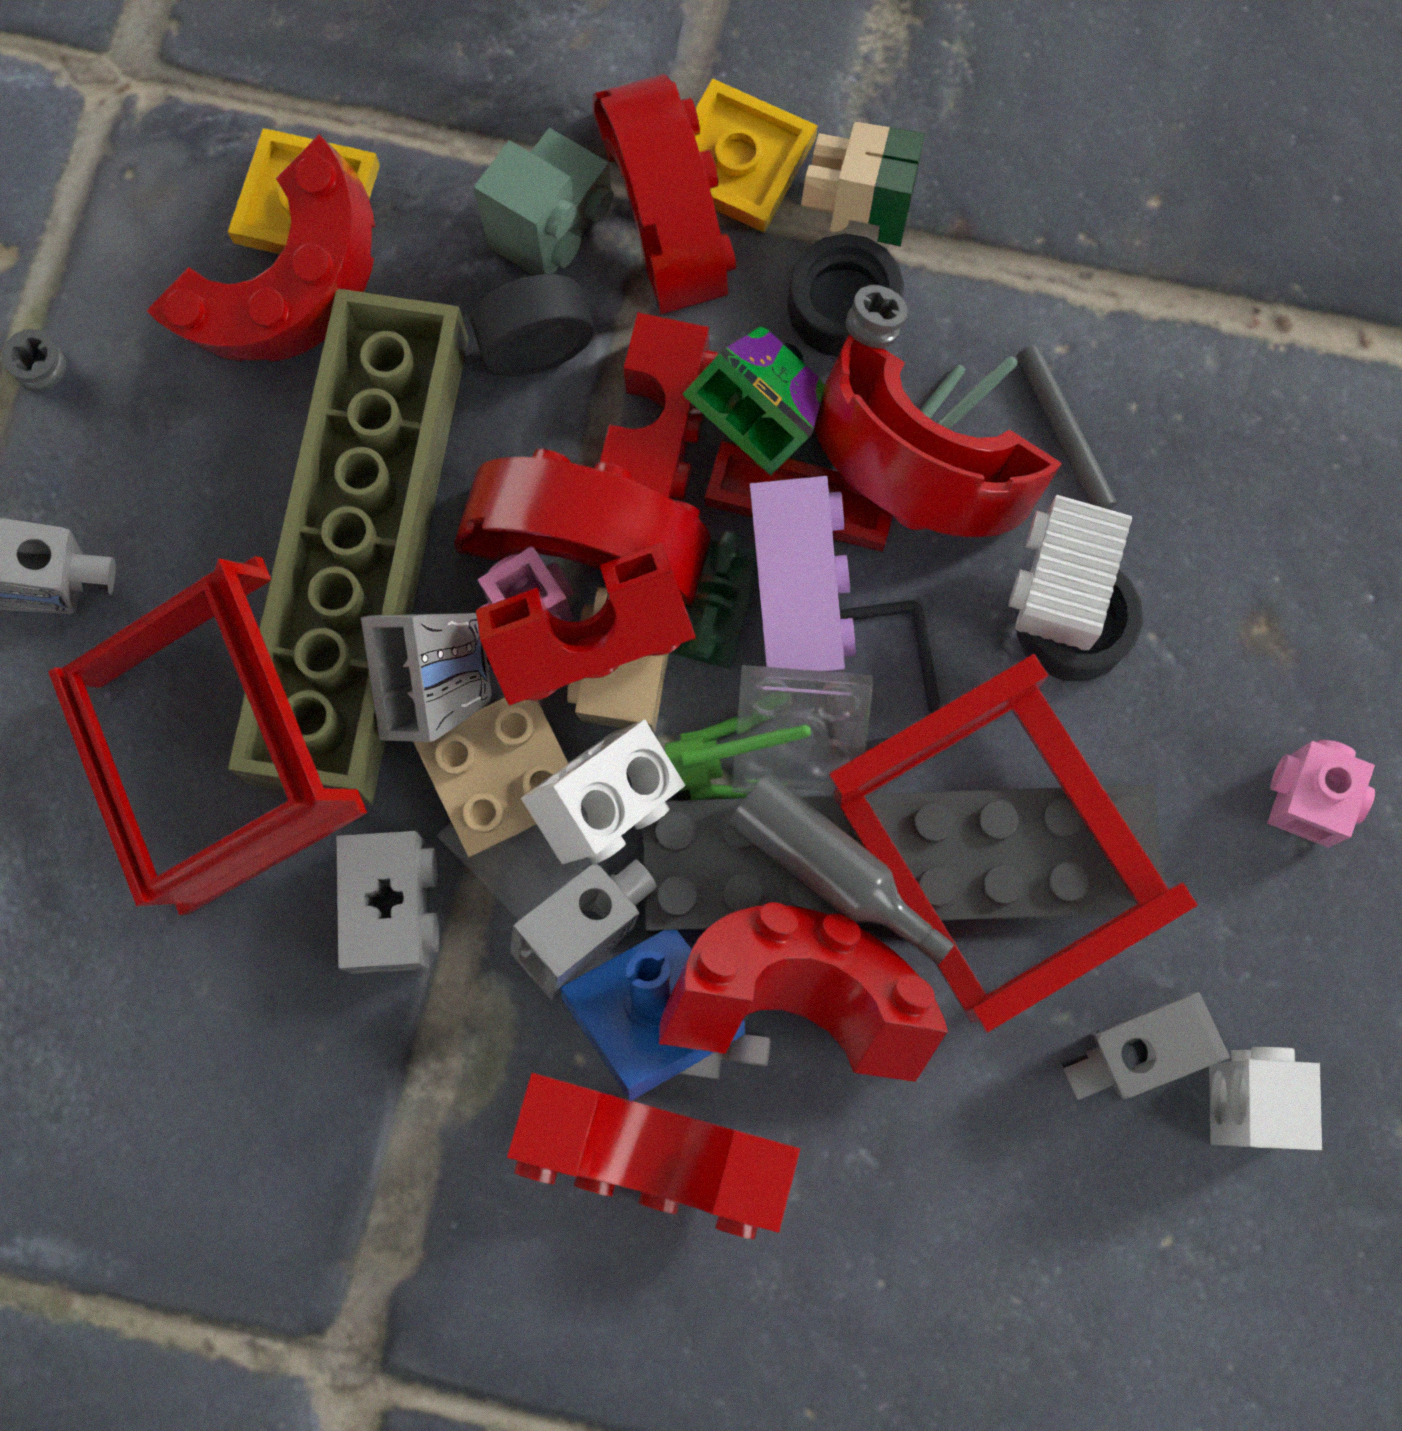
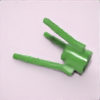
[665,700,811,800]

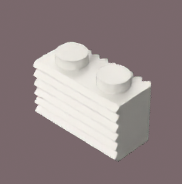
[1009,495,1132,650]

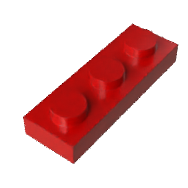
[705,441,893,552]

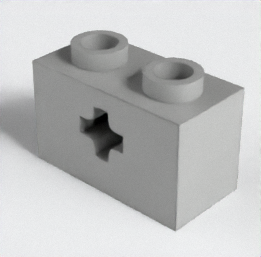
[336,831,439,974]

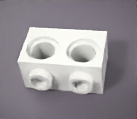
[521,720,685,865]
[1209,1047,1322,1150]

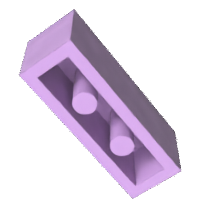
[750,476,856,678]

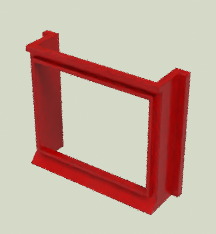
[48,556,367,915]
[829,654,1198,1033]

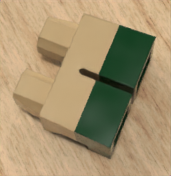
[801,122,925,247]

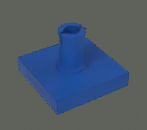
[560,929,745,1102]

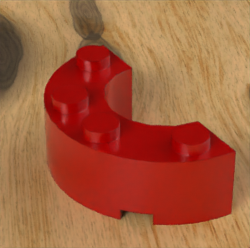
[592,74,736,315]
[146,134,375,362]
[815,334,1062,537]
[454,449,711,606]
[659,902,948,1082]
[507,1072,801,1240]

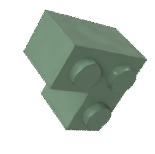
[474,128,614,276]

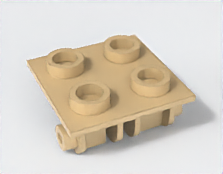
[413,698,568,858]

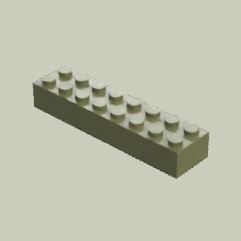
[228,289,469,804]

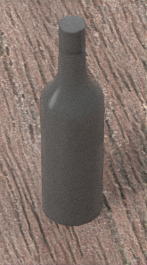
[729,773,954,965]

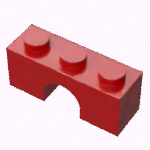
[599,312,718,500]
[476,542,696,706]

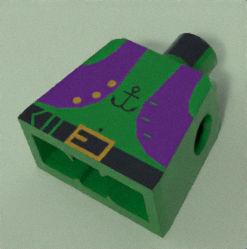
[682,327,825,476]

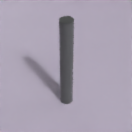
[1016,345,1118,509]

